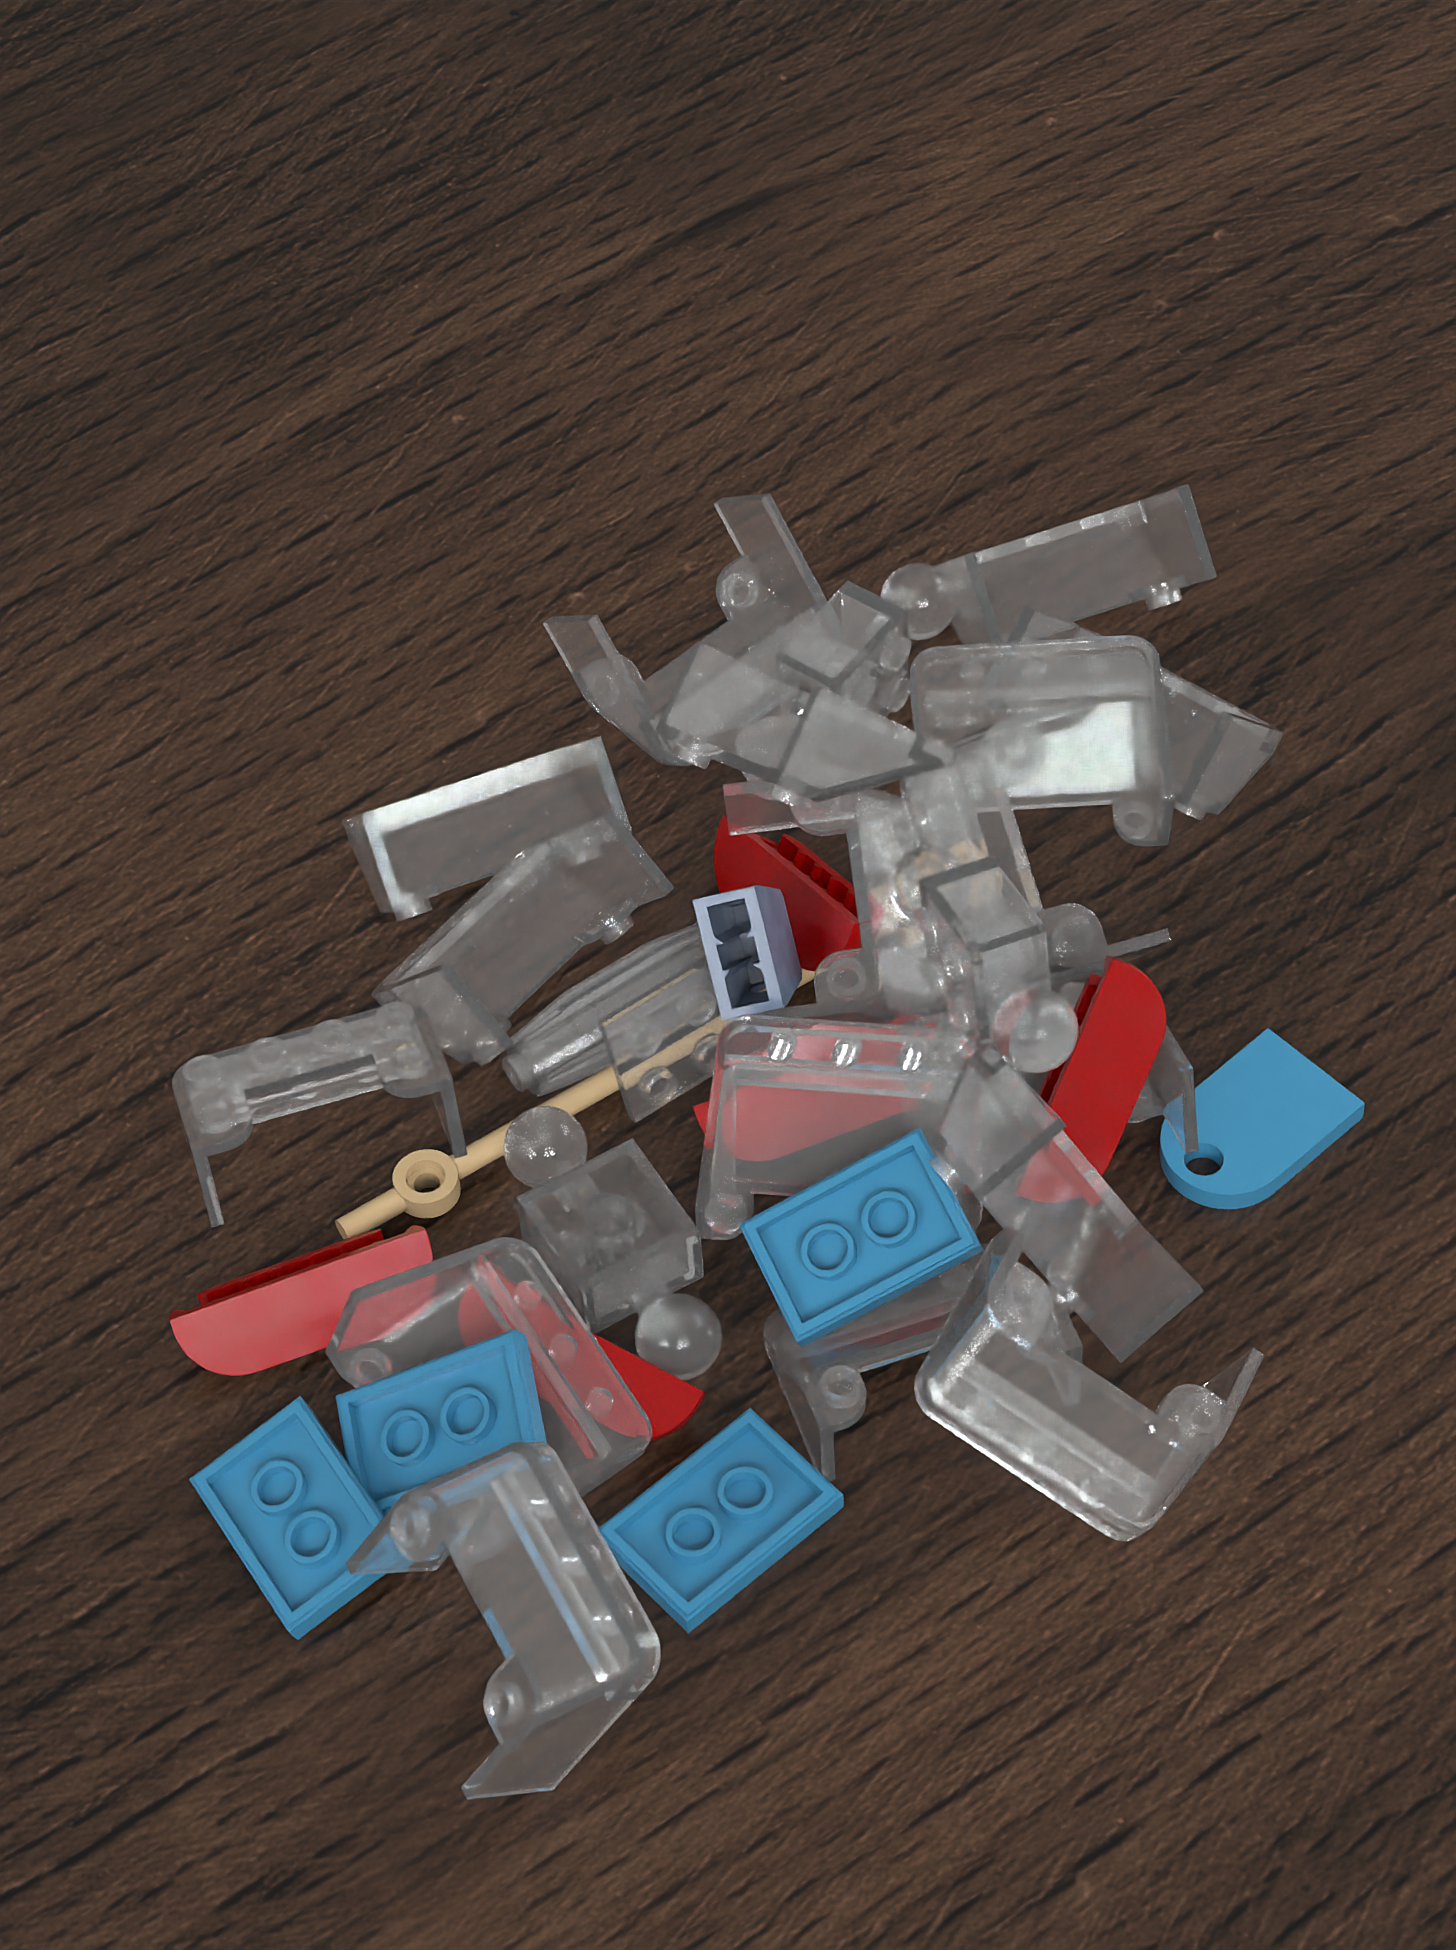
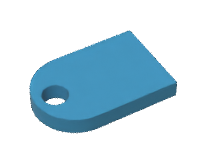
[1159,1028,1365,1209]

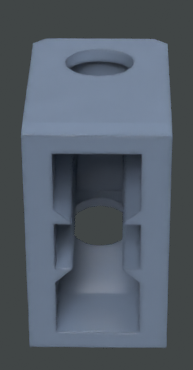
[692,885,802,1021]

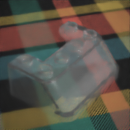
[172,1002,467,1227]

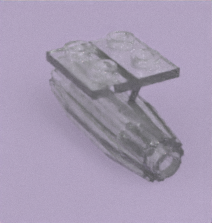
[502,922,741,1123]

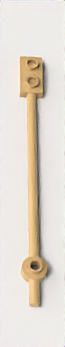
[335,839,1005,1240]

